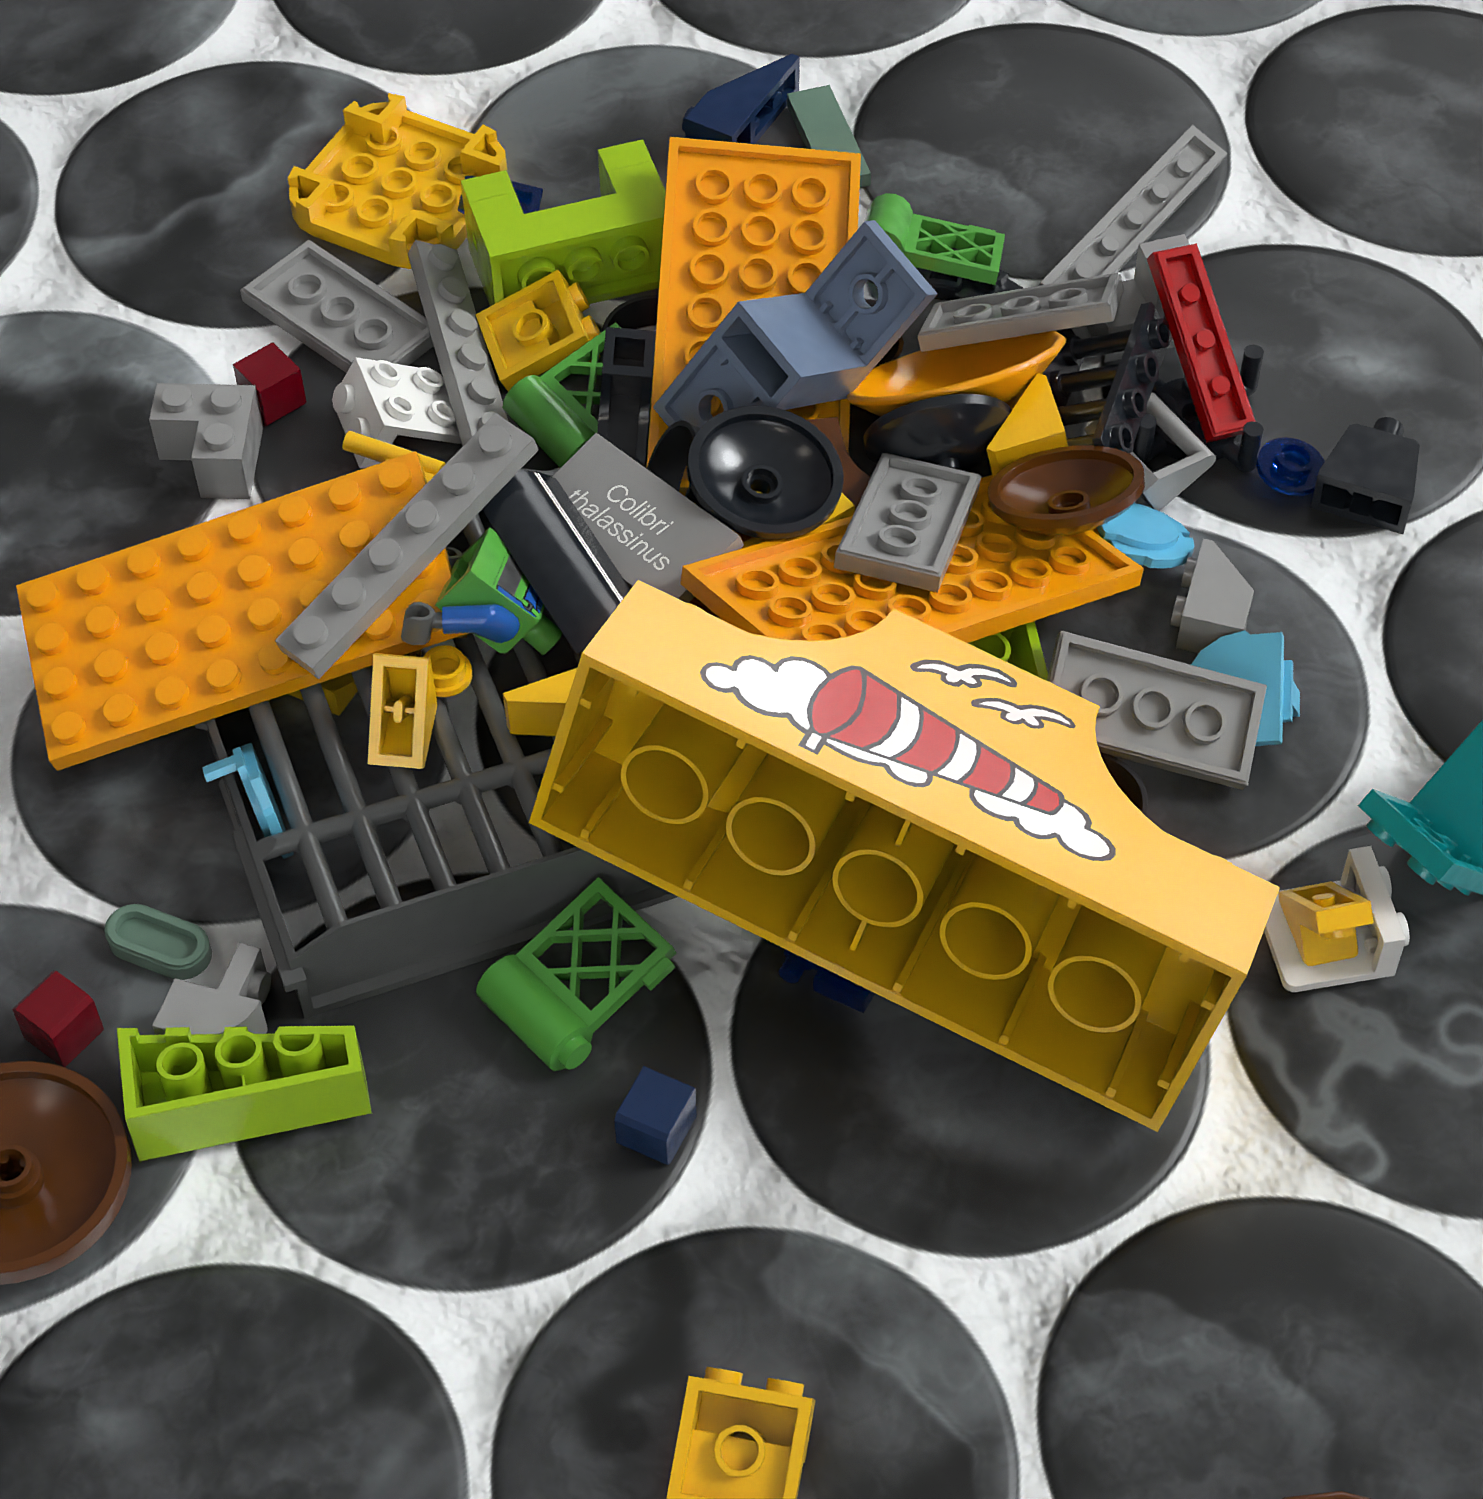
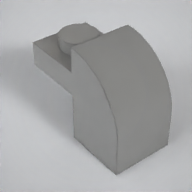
[152,943,271,1035]

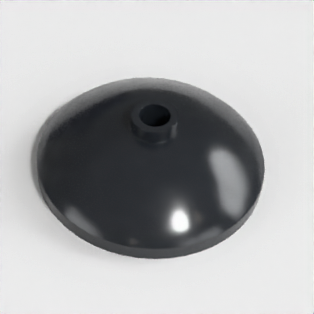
[863,394,1012,471]
[687,406,844,540]

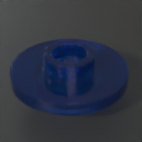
[1256,437,1325,496]

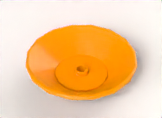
[846,331,1066,417]

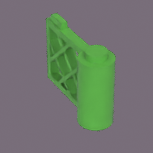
[864,193,1005,285]
[502,322,653,468]
[476,877,677,1071]

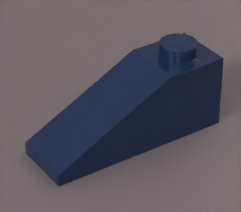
[682,54,800,144]

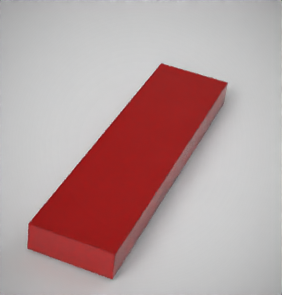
[1147,243,1256,442]

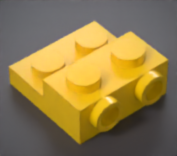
[475,269,601,392]
[666,1367,816,1499]

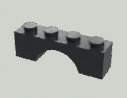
[597,327,656,467]

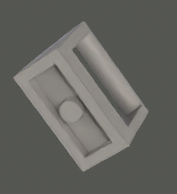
[1084,393,1216,511]

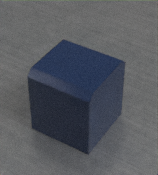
[614,1066,697,1165]

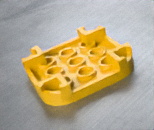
[288,93,507,269]

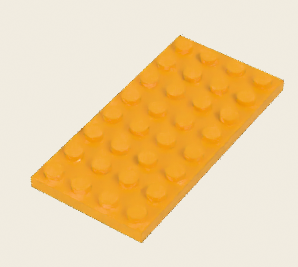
[646,137,861,496]
[16,451,468,771]
[680,475,1144,643]

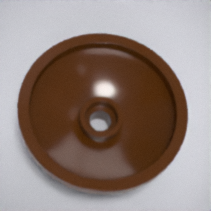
[988,445,1145,535]

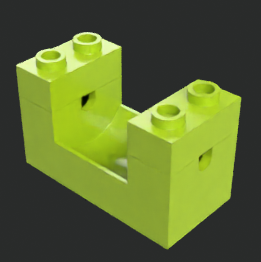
[461,139,666,306]

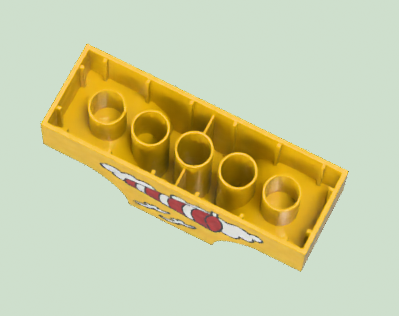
[529,580,1280,1132]

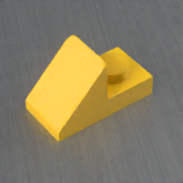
[1278,881,1373,966]

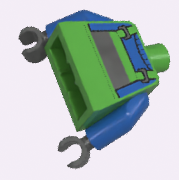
[401,527,562,655]

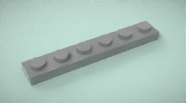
[1038,125,1228,286]
[408,240,508,446]
[275,413,538,679]

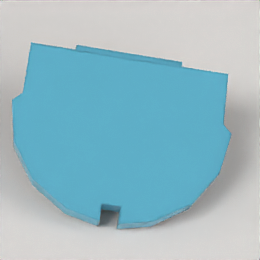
[1097,503,1195,568]
[1191,630,1300,746]
[202,743,294,859]

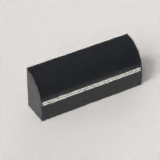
[482,470,630,656]

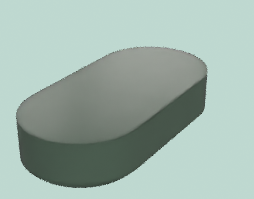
[104,904,212,980]

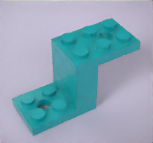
[1357,720,1483,896]

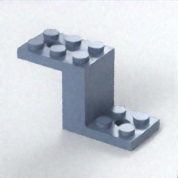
[653,220,938,428]

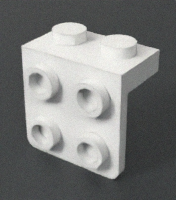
[332,357,462,468]
[1264,846,1410,992]

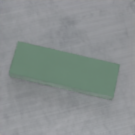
[787,85,871,187]

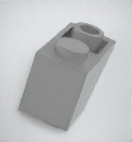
[1170,539,1254,653]

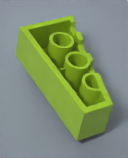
[117,1026,372,1161]

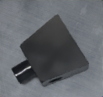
[1310,417,1420,534]

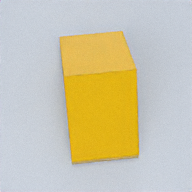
[986,373,1068,477]
[368,653,438,769]

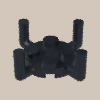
[1132,344,1264,472]

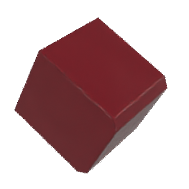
[233,342,307,426]
[12,970,104,1067]

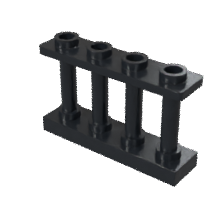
[1043,302,1171,454]

